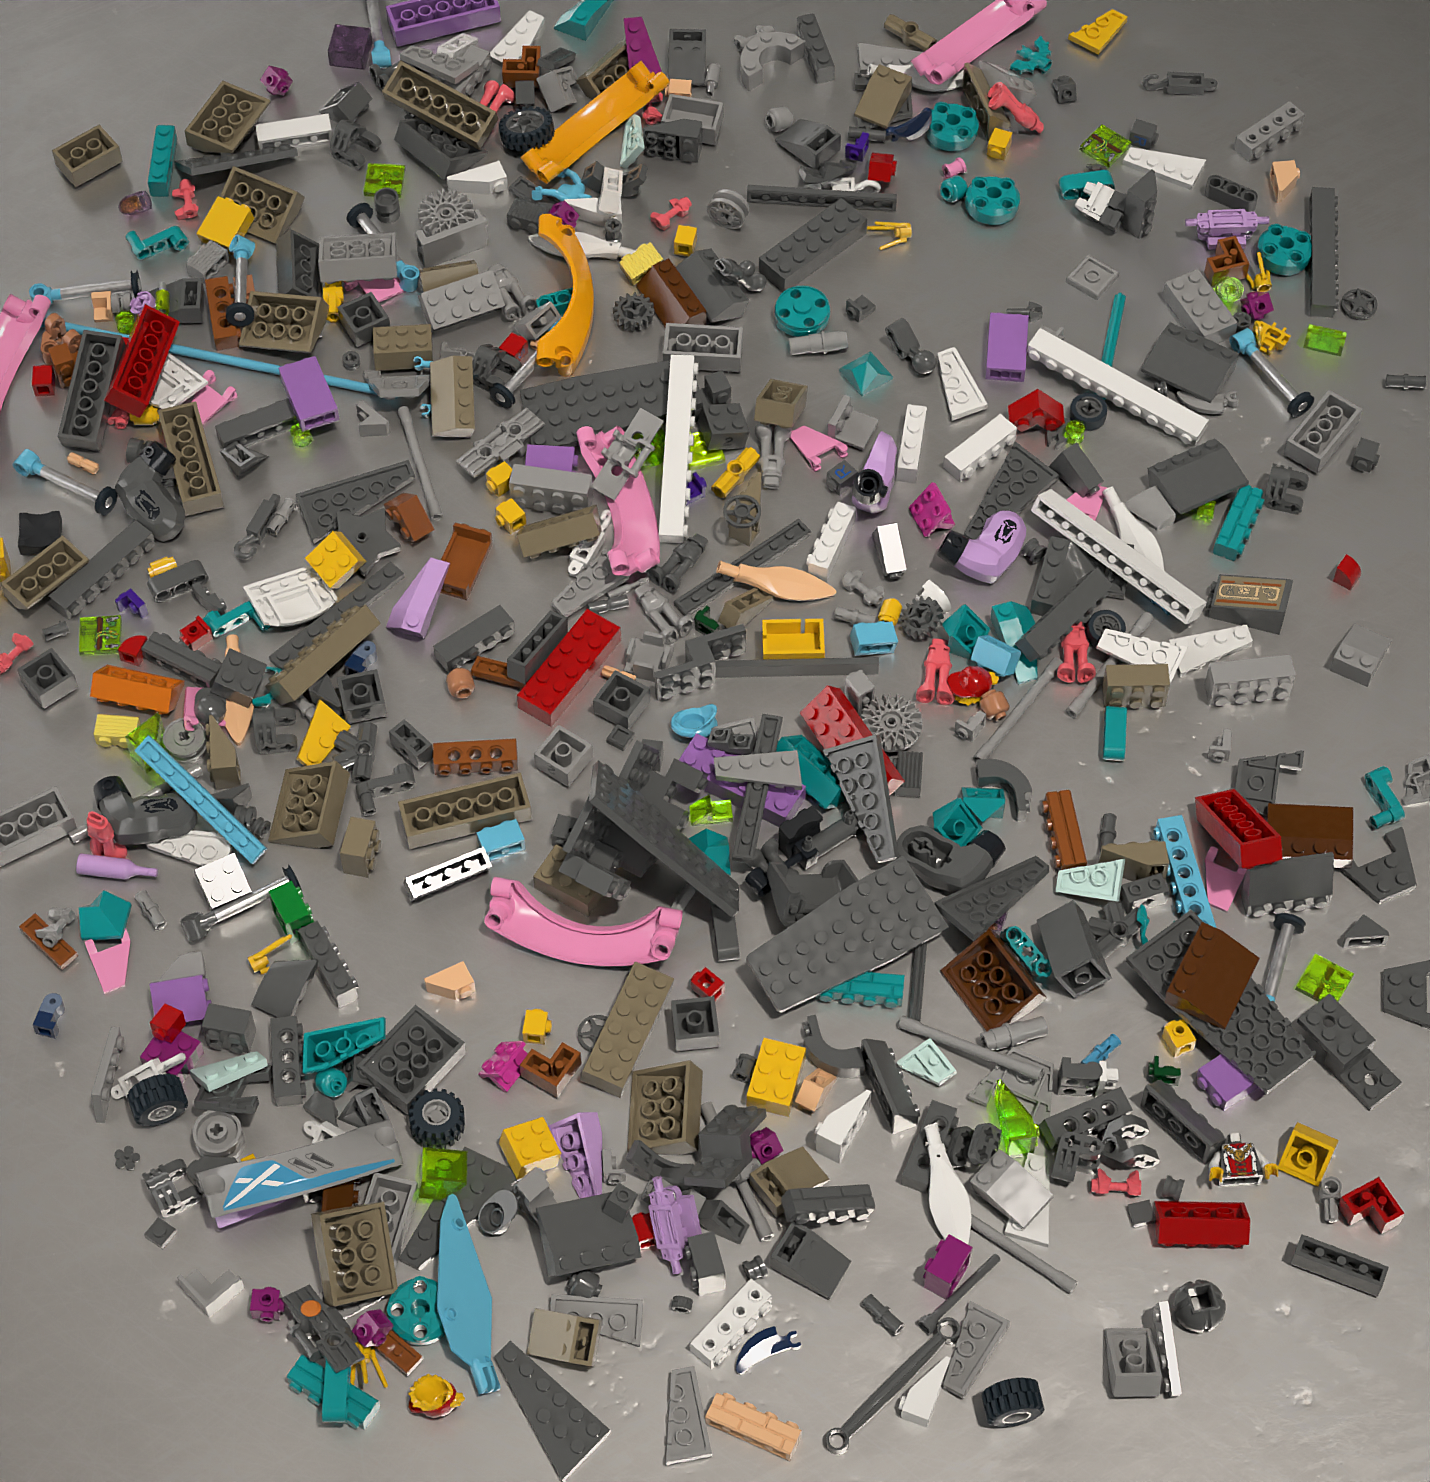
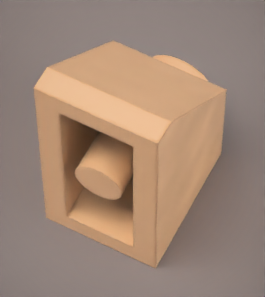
[1270,160,1300,203]
[424,961,475,1000]
[795,1068,837,1112]

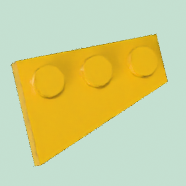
[1068,9,1128,55]
[296,700,351,766]

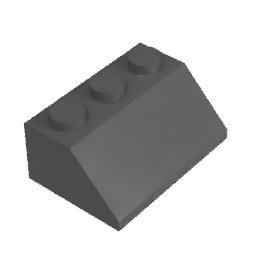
[1122,169,1157,239]

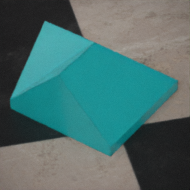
[839,351,893,396]
[942,604,990,661]
[961,787,1005,822]
[933,798,983,847]
[688,828,731,876]
[79,890,132,940]

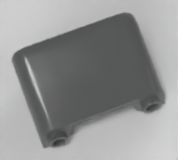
[767,860,859,927]

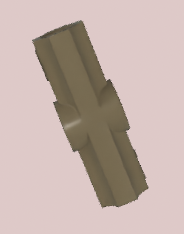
[884,14,937,51]

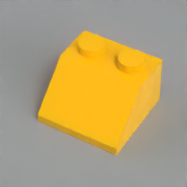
[1278,1122,1339,1187]

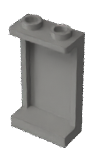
[415,210,489,268]

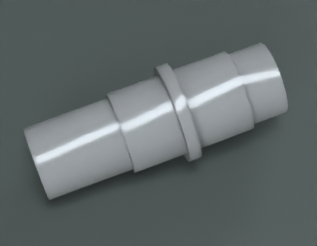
[789,331,848,355]
[980,1016,1048,1050]

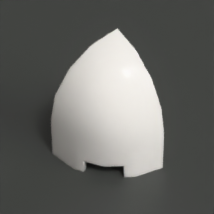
[915,580,951,614]

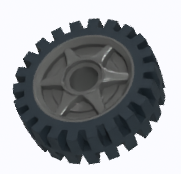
[499,106,555,151]

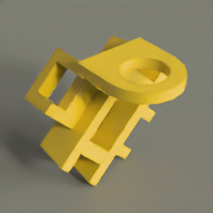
[1252,320,1291,356]

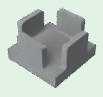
[624,631,674,682]

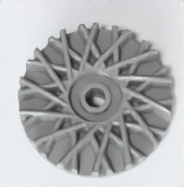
[418,189,475,236]
[861,693,923,752]

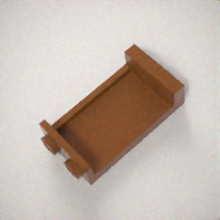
[440,523,493,600]

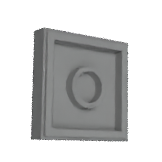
[1066,255,1119,300]

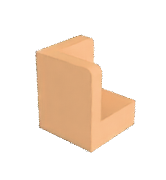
[91,291,114,322]

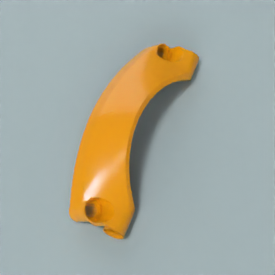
[520,60,670,184]
[536,214,594,377]

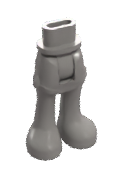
[488,263,537,321]
[755,423,792,489]
[634,583,695,644]

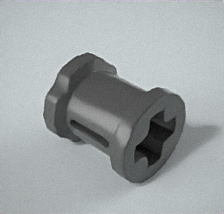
[605,219,622,242]
[732,1053,757,1082]

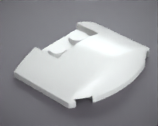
[149,353,209,409]
[243,565,338,627]

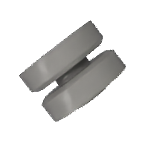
[192,1110,245,1159]

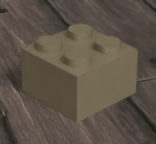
[340,817,381,878]

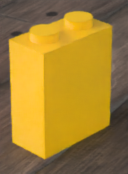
[196,196,254,255]

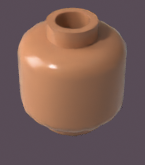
[446,668,475,699]
[979,689,1010,721]

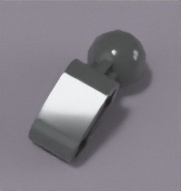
[885,318,936,374]

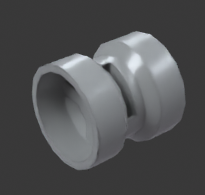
[111,293,132,313]

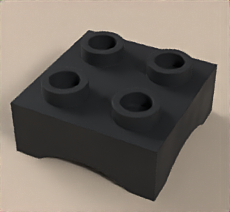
[18,511,62,555]
[778,805,823,859]

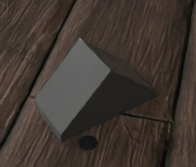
[1343,914,1389,948]

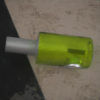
[155,282,170,315]

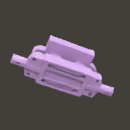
[1185,209,1269,249]
[648,1176,702,1274]

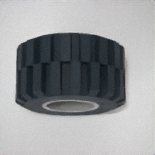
[127,1074,188,1126]
[409,1088,465,1150]
[981,1377,1045,1427]

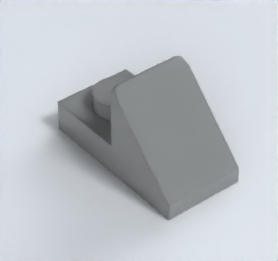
[356,400,391,437]

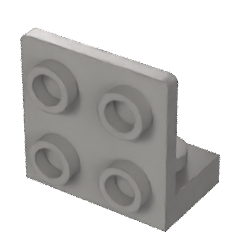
[828,395,879,450]

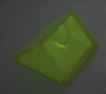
[1303,324,1347,357]

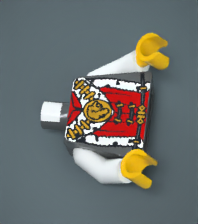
[1209,1133,1279,1186]

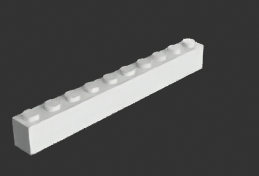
[1026,328,1209,447]
[659,355,699,543]
[1031,489,1207,625]

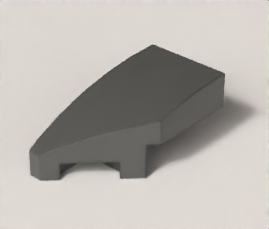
[303,1091,338,1127]

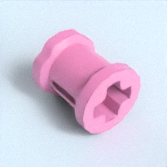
[942,157,967,179]

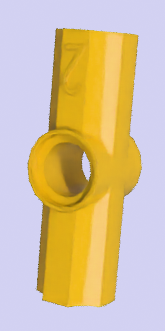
[323,281,344,323]
[711,447,760,498]

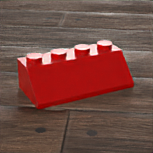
[1154,1201,1250,1247]

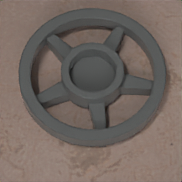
[1341,288,1377,320]
[723,495,761,529]
[578,1015,608,1052]

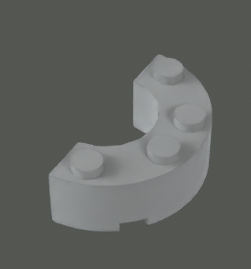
[740,32,805,91]
[513,1167,557,1231]

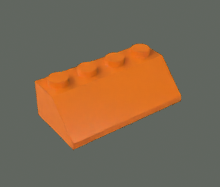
[90,665,185,714]

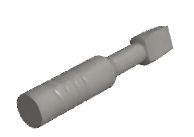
[606,576,649,599]

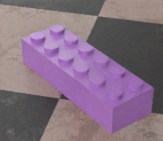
[385,0,501,47]
[679,733,806,827]

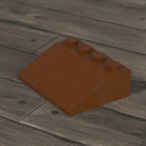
[1267,803,1353,868]
[1164,922,1260,1030]
[940,929,1047,1031]

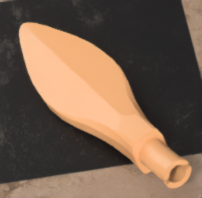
[716,560,837,601]
[224,634,254,746]

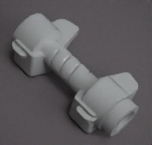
[734,25,775,51]
[842,570,884,606]
[35,908,76,947]

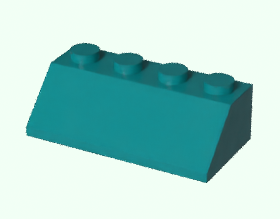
[776,735,846,809]

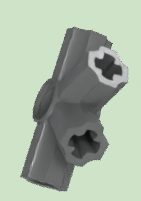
[332,722,377,784]
[1088,901,1149,960]

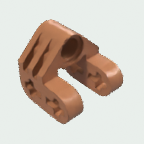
[41,313,82,365]

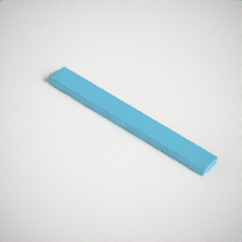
[134,735,268,864]

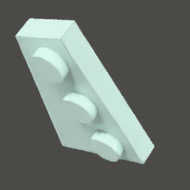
[620,114,645,169]
[1055,859,1125,902]
[189,1051,268,1092]

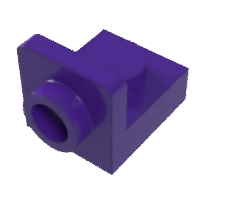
[845,132,869,162]
[686,472,707,506]
[115,588,149,619]

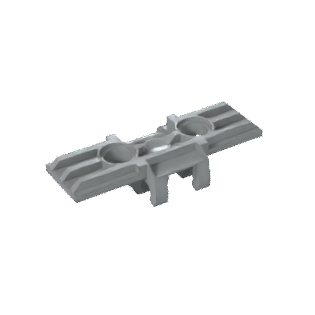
[456,407,545,478]
[592,408,664,501]

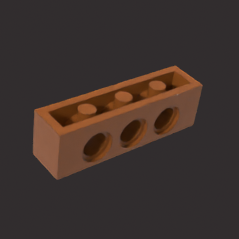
[205,276,241,351]
[433,739,518,776]

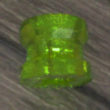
[115,311,135,335]
[1064,420,1085,445]
[290,423,313,447]
[1196,501,1216,521]

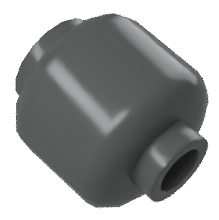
[567,1270,603,1298]

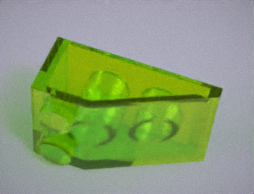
[994,1080,1040,1158]

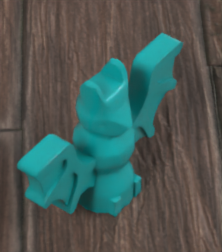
[1010,36,1052,74]

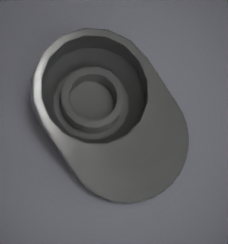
[194,688,227,724]
[478,1189,518,1235]

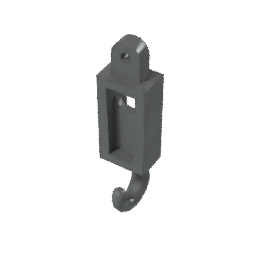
[1142,72,1218,95]
[234,494,280,559]

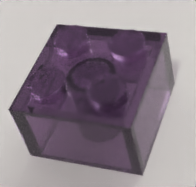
[328,24,373,70]

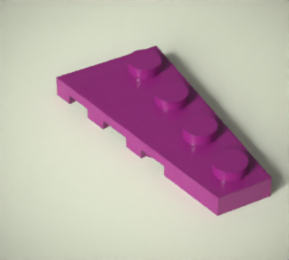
[623,17,662,75]

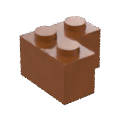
[502,46,541,88]
[1204,235,1250,287]
[48,343,78,389]
[383,493,435,542]
[520,1042,582,1098]

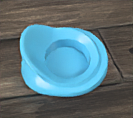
[671,704,718,738]

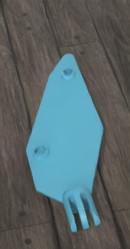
[437,1194,501,1394]

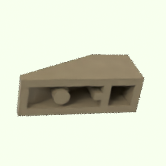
[718,587,775,629]

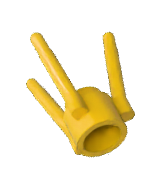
[867,221,912,250]
[1246,252,1272,292]
[247,934,292,975]
[350,1342,388,1388]

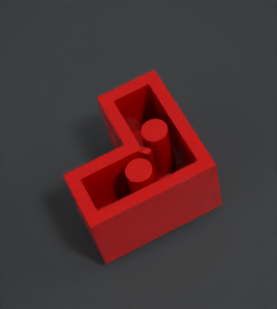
[1008,389,1065,432]
[1338,1177,1405,1234]

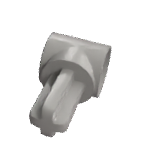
[1318,1176,1342,1223]

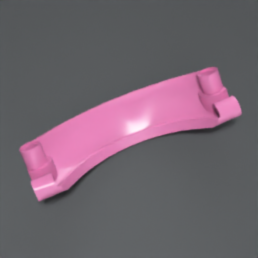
[911,0,1047,85]
[0,294,51,412]
[576,426,660,576]
[484,877,683,966]

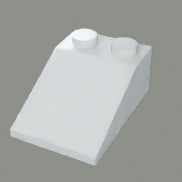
[814,1090,871,1163]

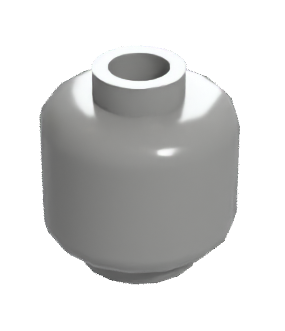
[765,106,794,132]

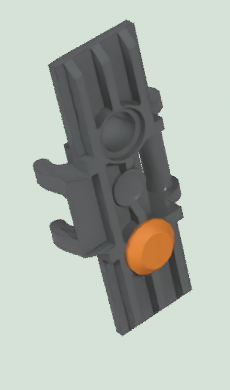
[281,1284,365,1373]

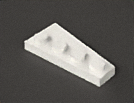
[1096,629,1187,683]

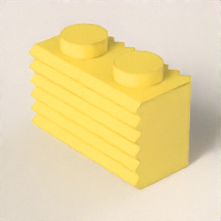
[619,242,664,286]
[94,714,141,748]

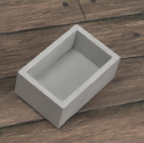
[661,94,723,145]

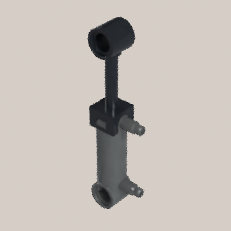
[745,809,864,897]

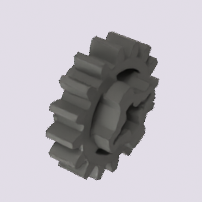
[613,292,654,331]
[900,596,944,639]

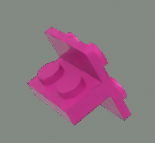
[909,482,955,537]
[478,1041,528,1092]

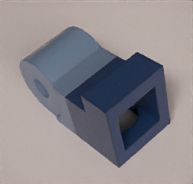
[344,641,377,675]
[33,993,65,1039]

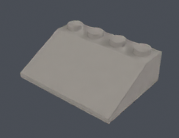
[318,232,397,284]

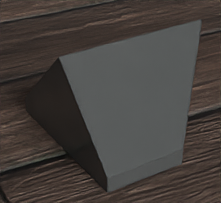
[220,441,269,477]
[308,672,344,716]
[211,783,252,816]
[337,1085,390,1128]

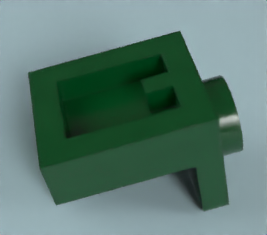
[694,605,719,635]
[1148,1056,1181,1086]

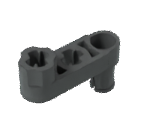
[355,763,416,816]

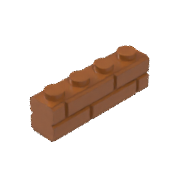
[1042,790,1087,870]

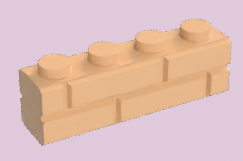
[705,1393,802,1461]

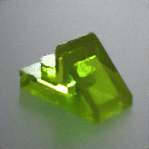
[689,794,733,826]

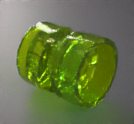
[1213,277,1244,302]

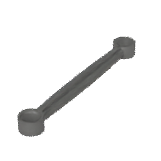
[826,1317,960,1455]

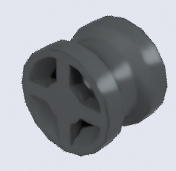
[1233,312,1251,334]
[1022,538,1047,563]
[1161,1175,1185,1202]
[742,1255,768,1281]

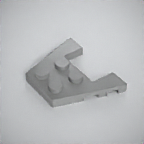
[363,368,430,400]
[968,1047,1054,1129]

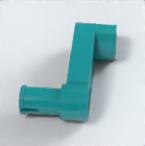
[125,226,189,260]
[203,601,271,637]
[1365,766,1405,829]
[1000,926,1052,978]

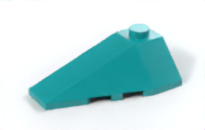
[554,0,613,41]
[990,601,1038,685]
[303,1017,386,1074]

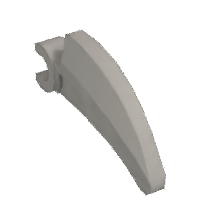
[1176,391,1238,414]

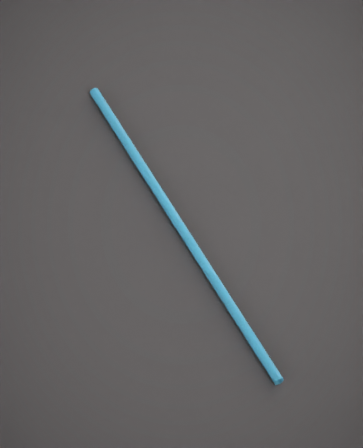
[41,318,398,399]

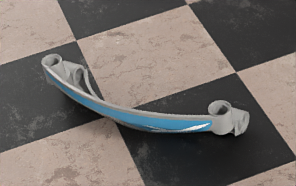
[195,1119,403,1218]

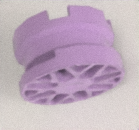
[129,291,158,316]

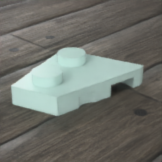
[896,1038,957,1086]

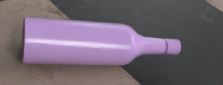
[76,853,158,880]

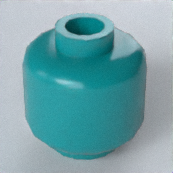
[940,175,968,203]
[315,1066,347,1097]

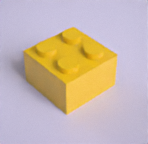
[305,531,367,588]
[499,1117,562,1180]

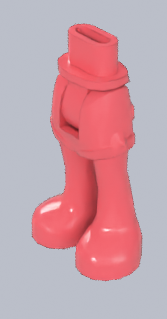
[479,80,516,113]
[987,82,1044,133]
[1057,621,1096,683]
[916,638,955,705]
[86,811,128,858]

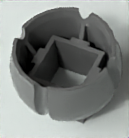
[1173,1279,1226,1333]

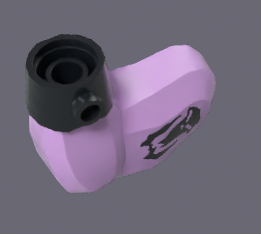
[852,431,897,514]
[937,511,1026,583]

